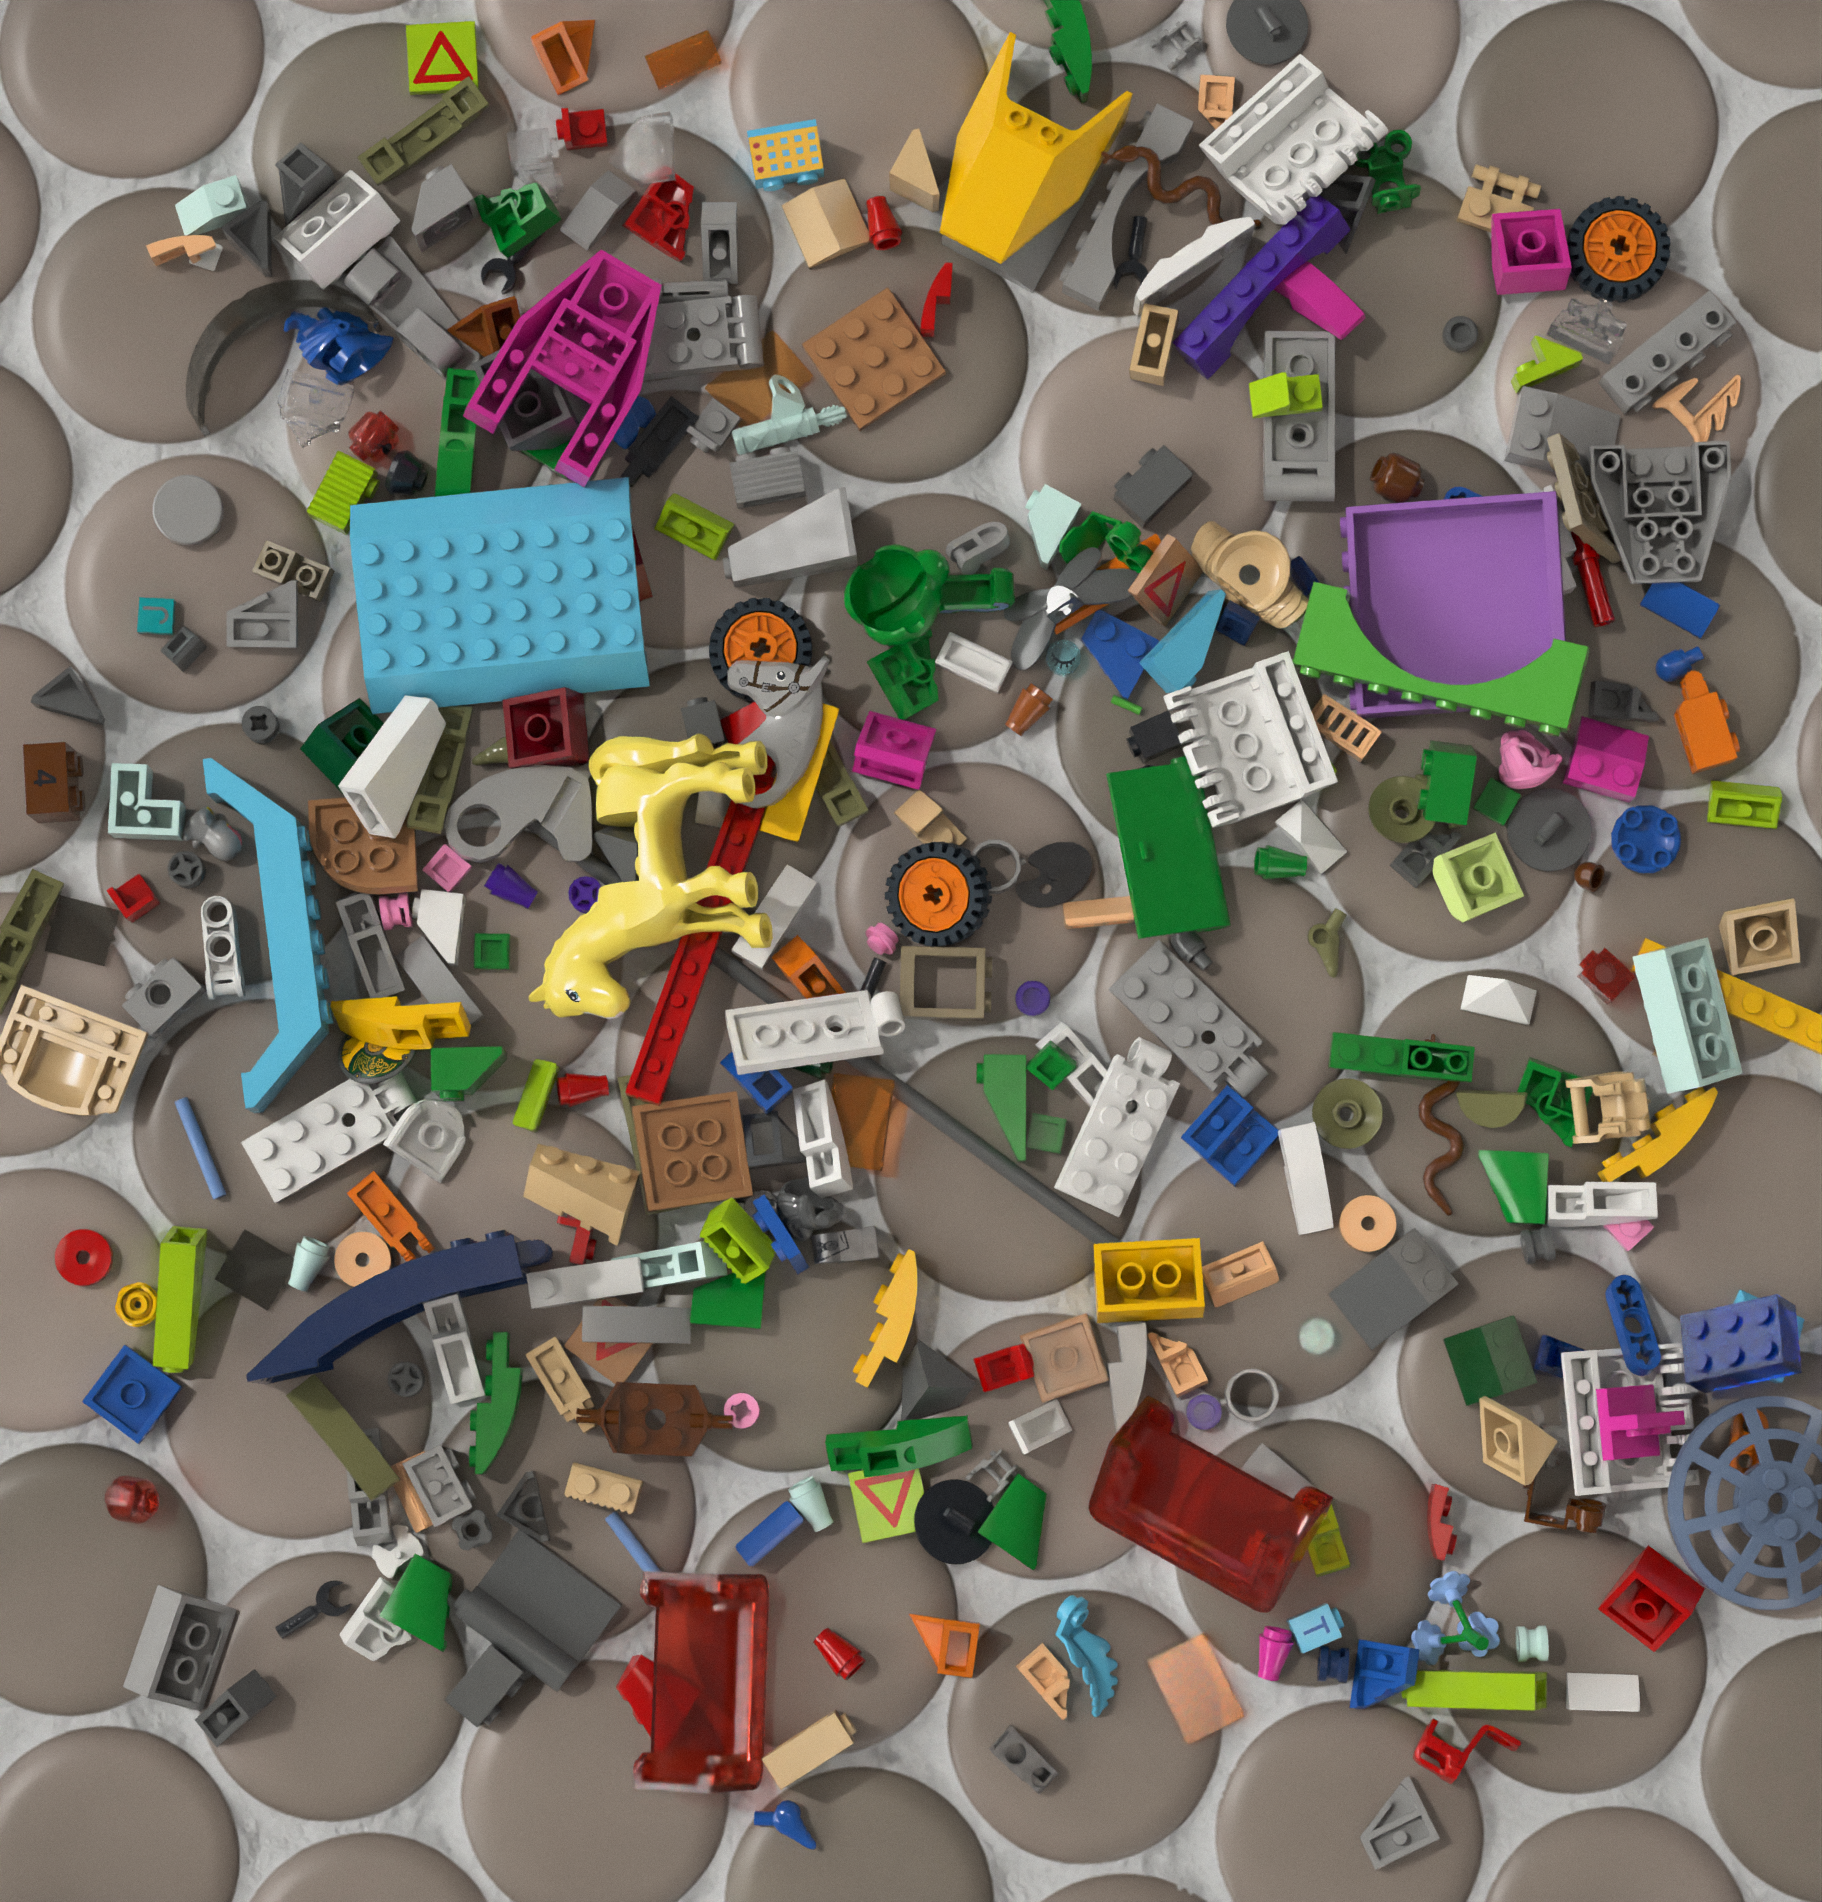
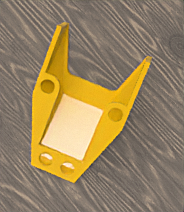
[939,32,1133,264]

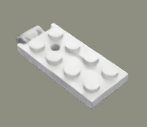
[725,990,905,1075]
[1054,1037,1180,1217]
[241,1072,418,1203]

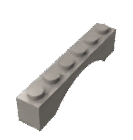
[1059,103,1194,311]

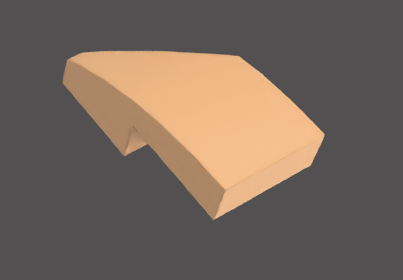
[1016,1643,1070,1720]

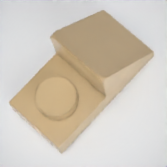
[894,789,967,847]

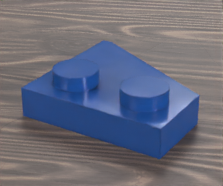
[1081,609,1159,700]
[752,1194,809,1274]
[1350,1639,1420,1709]

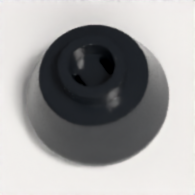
[385,450,428,495]

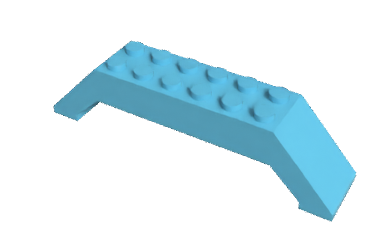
[203,758,334,1113]

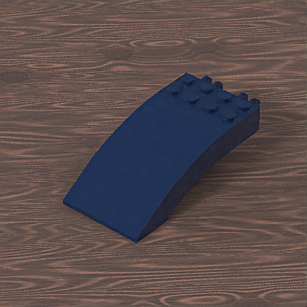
[246,1230,554,1385]

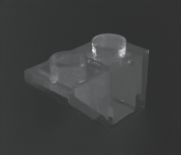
[507,127,564,204]

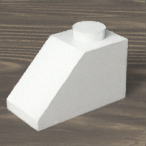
[412,889,466,967]

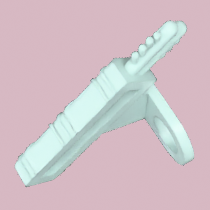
[732,375,847,455]

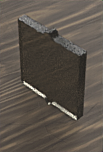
[44,895,120,967]
[215,1229,294,1311]

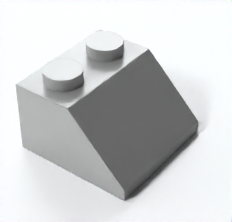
[412,164,479,252]

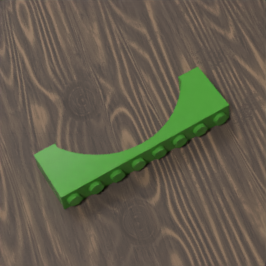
[1292,582,1590,737]

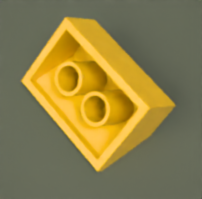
[1093,1238,1205,1323]

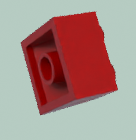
[1598,1545,1705,1652]

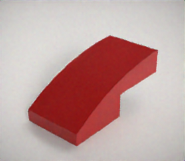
[920,262,953,337]

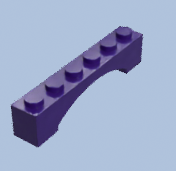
[1172,195,1350,380]

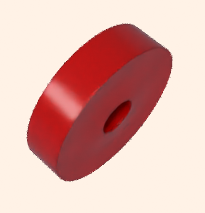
[55,1229,113,1286]

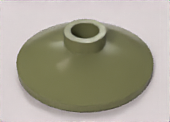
[1368,776,1436,843]
[1312,1078,1383,1149]

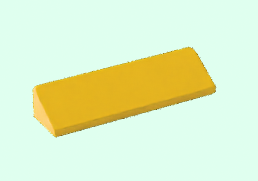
[759,703,839,842]

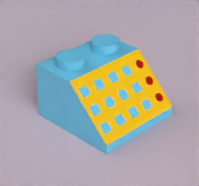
[747,119,824,191]

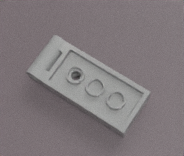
[643,295,764,381]
[1263,331,1335,502]

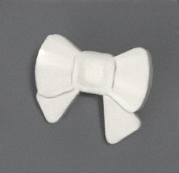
[372,1525,425,1579]

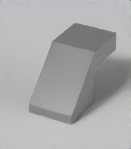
[560,170,636,250]

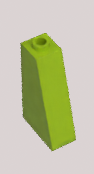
[153,1226,208,1373]
[1402,1670,1547,1710]

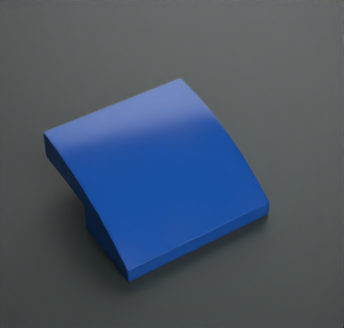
[1181,1085,1279,1187]

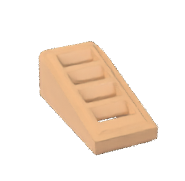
[1311,694,1382,763]

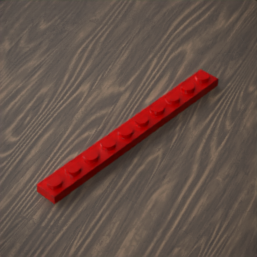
[625,774,775,1106]

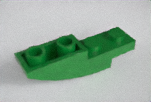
[1044,0,1092,103]
[435,368,480,497]
[1328,1032,1475,1082]
[469,1332,523,1474]
[825,1415,973,1477]

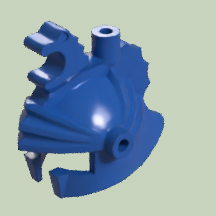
[284,307,394,386]

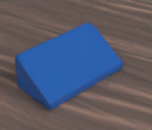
[1640,582,1720,639]
[735,1501,804,1567]

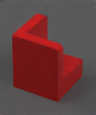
[106,874,161,923]

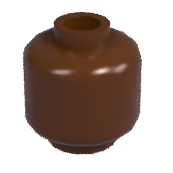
[1370,452,1425,503]

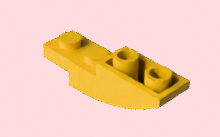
[330,996,471,1050]
[1597,1086,1718,1182]
[852,1249,917,1388]

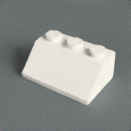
[274,170,400,290]

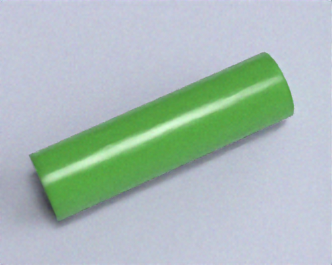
[1111,695,1142,715]

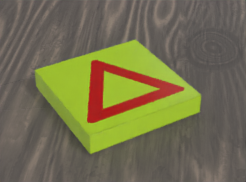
[406,21,479,95]
[848,1468,924,1543]

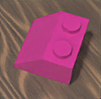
[1491,209,1572,295]
[1562,716,1649,803]

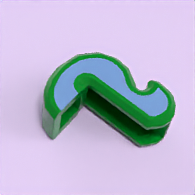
[938,568,1015,614]

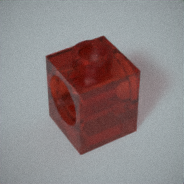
[1577,948,1636,1005]

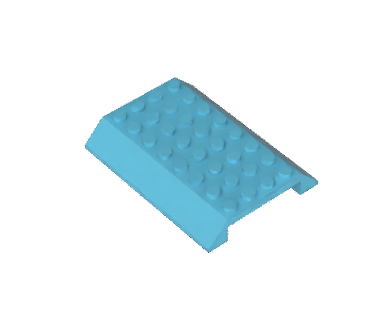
[350,477,650,714]

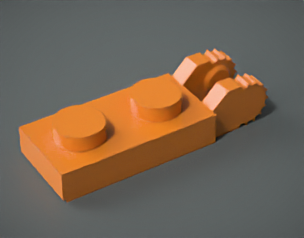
[347,1171,435,1262]

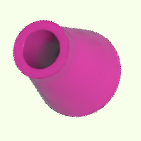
[1258,1626,1294,1681]

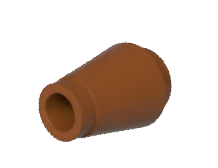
[1005,683,1053,737]

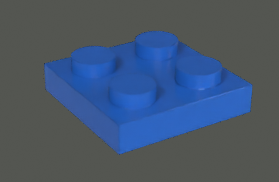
[82,1345,183,1444]

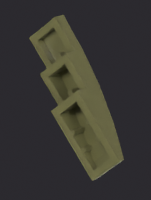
[0,869,64,1015]

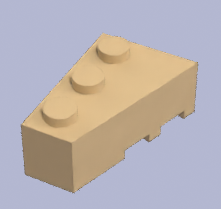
[523,1144,640,1246]

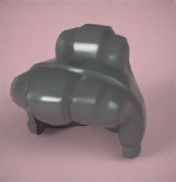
[776,1176,845,1241]

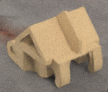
[1565,1071,1651,1144]

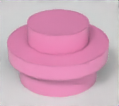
[866,923,899,955]

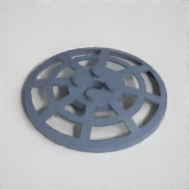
[1667,1396,1822,1610]

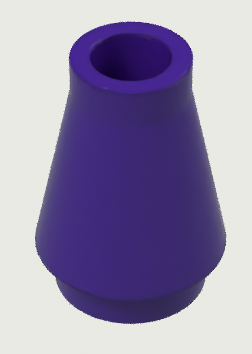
[484,863,538,909]

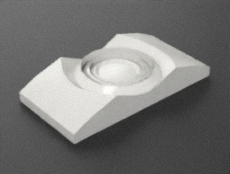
[1133,217,1255,317]

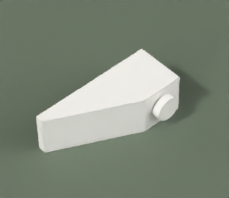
[526,1257,645,1309]

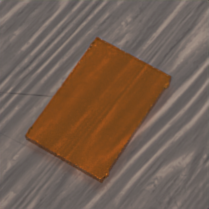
[705,330,813,428]
[831,1073,895,1171]
[1147,1633,1244,1745]

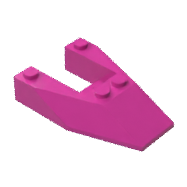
[463,249,662,487]

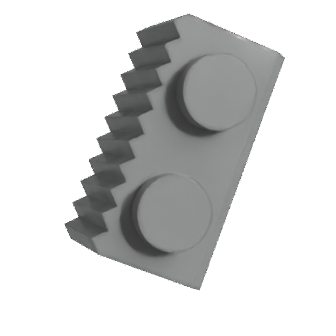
[729,447,806,509]

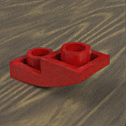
[1427,1484,1457,1561]

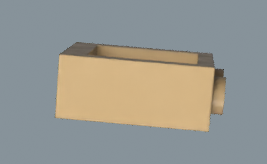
[762,1709,857,1790]

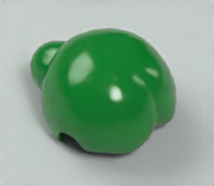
[844,544,950,646]

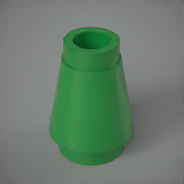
[1254,845,1307,880]

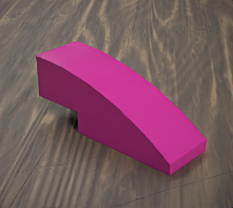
[1274,261,1365,340]

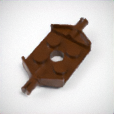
[576,1381,733,1457]

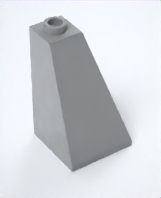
[722,487,857,588]

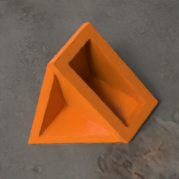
[531,20,595,95]
[909,1614,980,1678]

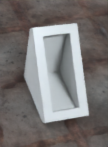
[1008,1399,1073,1455]

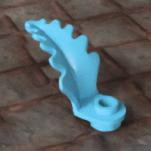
[1055,1595,1118,1717]

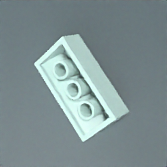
[1632,937,1743,1094]

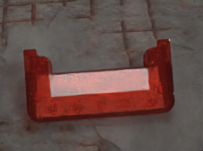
[1088,1395,1334,1613]
[633,1571,769,1793]

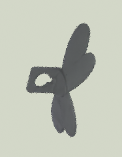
[1004,547,1139,670]

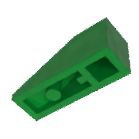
[976,1054,1026,1163]

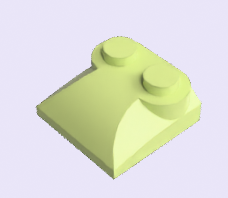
[1433,832,1524,923]

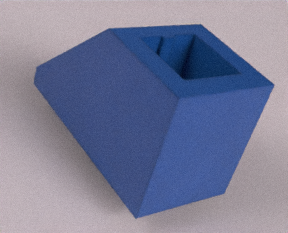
[720,1052,793,1115]

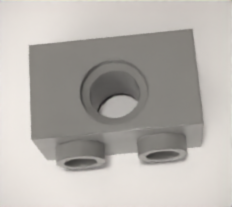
[122,957,207,1039]

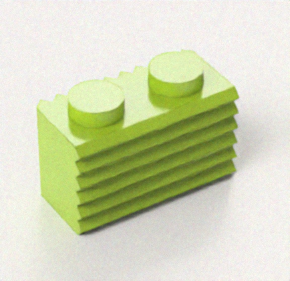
[307,450,380,535]
[700,1197,776,1284]

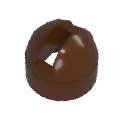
[1574,862,1604,892]

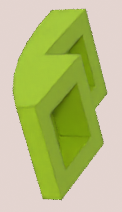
[1295,1495,1350,1578]

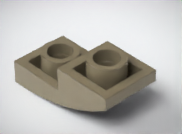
[252,540,335,602]

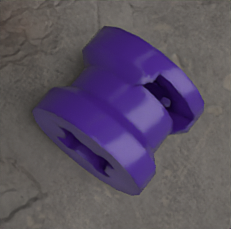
[568,876,602,914]

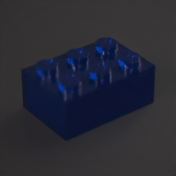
[1680,1294,1802,1394]

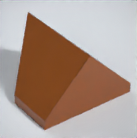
[446,296,520,357]

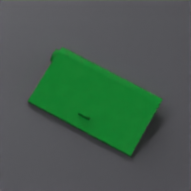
[1106,756,1231,939]

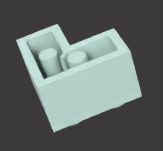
[108,763,186,841]

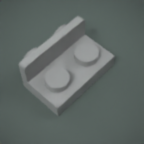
[403,1444,476,1527]

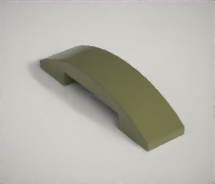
[357,76,489,186]
[407,705,473,834]
[815,740,869,827]
[286,1374,400,1502]

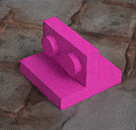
[852,711,936,790]
[1596,1384,1685,1461]

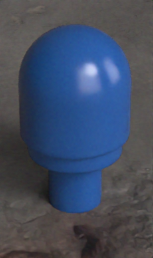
[1655,646,1704,682]

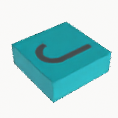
[137,597,176,635]

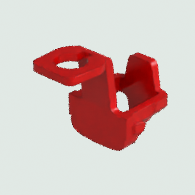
[1413,1718,1521,1784]

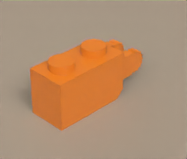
[1674,670,1740,774]

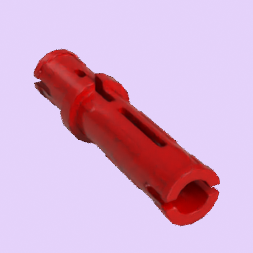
[1570,532,1616,627]

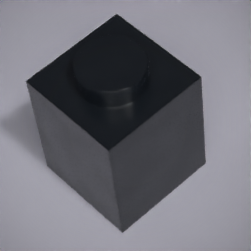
[1126,710,1182,763]

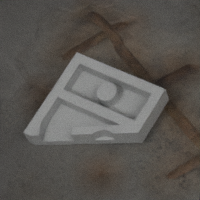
[227,580,298,648]
[1360,1776,1440,1871]

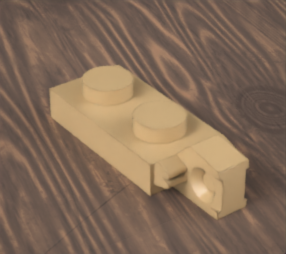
[525,1336,597,1433]

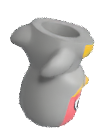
[183,806,242,861]

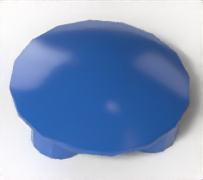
[1611,805,1681,873]

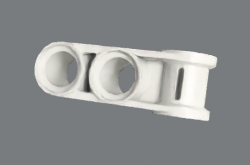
[201,896,245,1000]

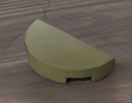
[1456,1090,1528,1128]

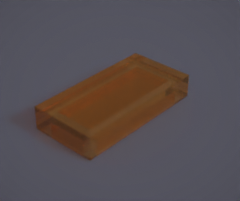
[645,30,722,90]

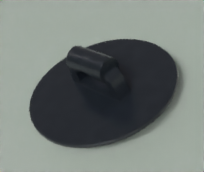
[914,1479,994,1565]

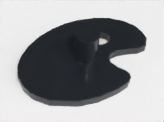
[1016,842,1092,908]

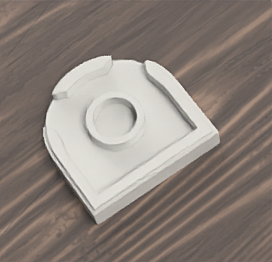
[383,1099,466,1183]

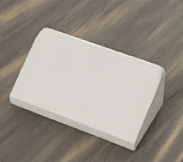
[1566,1673,1640,1712]

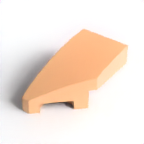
[1198,75,1235,130]
[146,235,216,266]
[1147,1332,1209,1398]

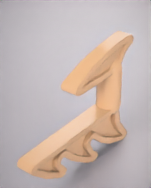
[1652,375,1741,442]

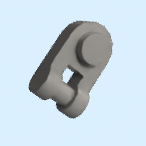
[946,522,1010,575]

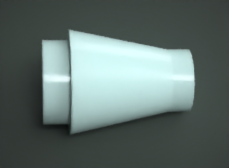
[288,1236,330,1292]
[788,1476,834,1532]

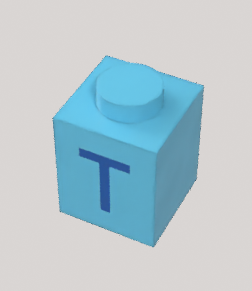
[1286,1603,1344,1654]

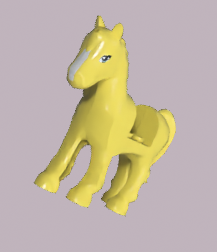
[528,733,773,1019]

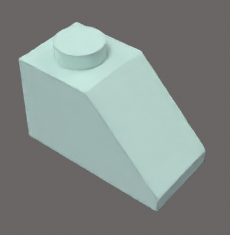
[175,175,249,236]
[1025,484,1081,570]

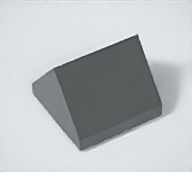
[161,626,207,672]

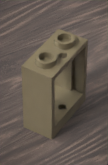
[900,946,992,1021]

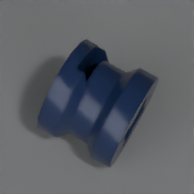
[1317,1646,1349,1684]

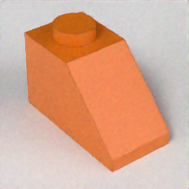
[771,935,846,999]

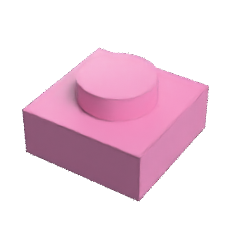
[422,844,472,892]
[1603,1220,1654,1251]

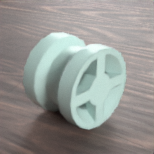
[1516,1625,1549,1662]

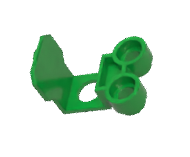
[1354,130,1421,214]
[1059,511,1153,574]

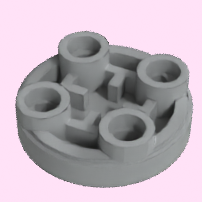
[153,475,224,545]

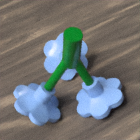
[1411,1571,1500,1665]

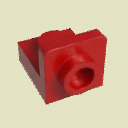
[556,108,608,150]

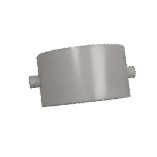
[971,840,1026,894]
[1220,1369,1283,1422]

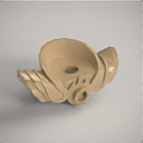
[1191,521,1309,629]

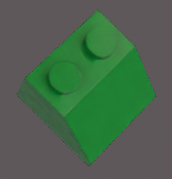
[431,1046,507,1102]

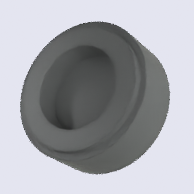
[1442,316,1478,353]

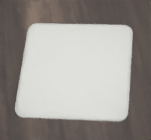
[189,243,223,271]

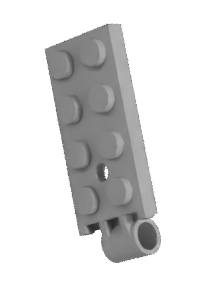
[1109,940,1269,1099]

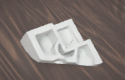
[339,1577,412,1661]

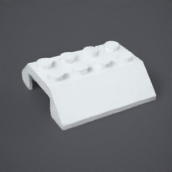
[1199,54,1389,225]
[1163,651,1338,828]
[1561,1342,1700,1496]

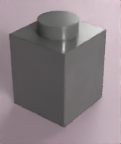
[681,697,725,748]

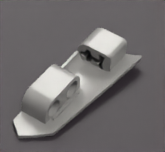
[344,236,480,381]

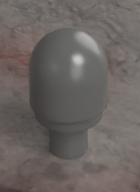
[1171,931,1213,971]

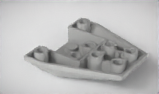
[1589,441,1731,584]

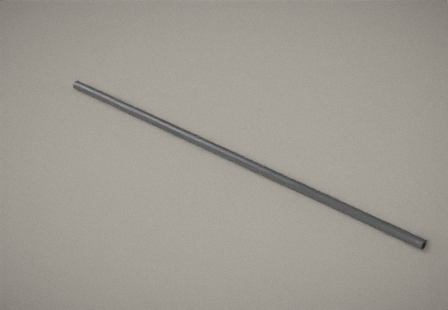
[527,821,1122,1244]

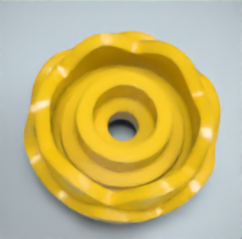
[115,1282,157,1327]

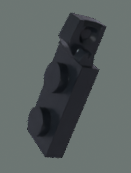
[620,396,699,488]

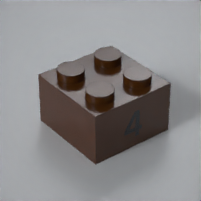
[23,742,85,823]

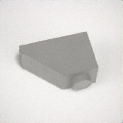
[701,202,738,284]

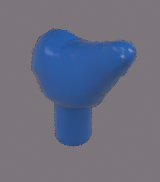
[754,1800,816,1850]

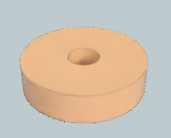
[1339,1195,1396,1252]
[334,1232,392,1287]

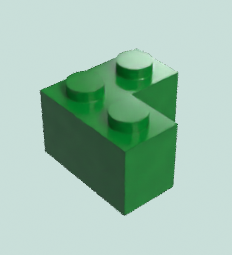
[1418,740,1477,825]

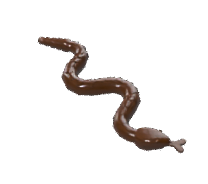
[1101,145,1261,227]
[1418,1034,1465,1216]

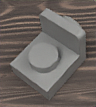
[686,398,743,453]

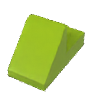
[1511,336,1583,394]
[1249,372,1323,418]

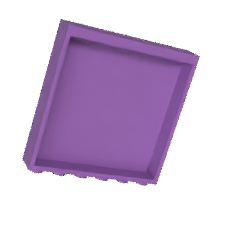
[1340,491,1566,719]

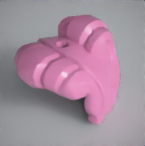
[1499,730,1563,790]

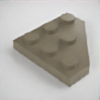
[1547,433,1621,564]

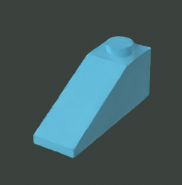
[1139,589,1226,693]

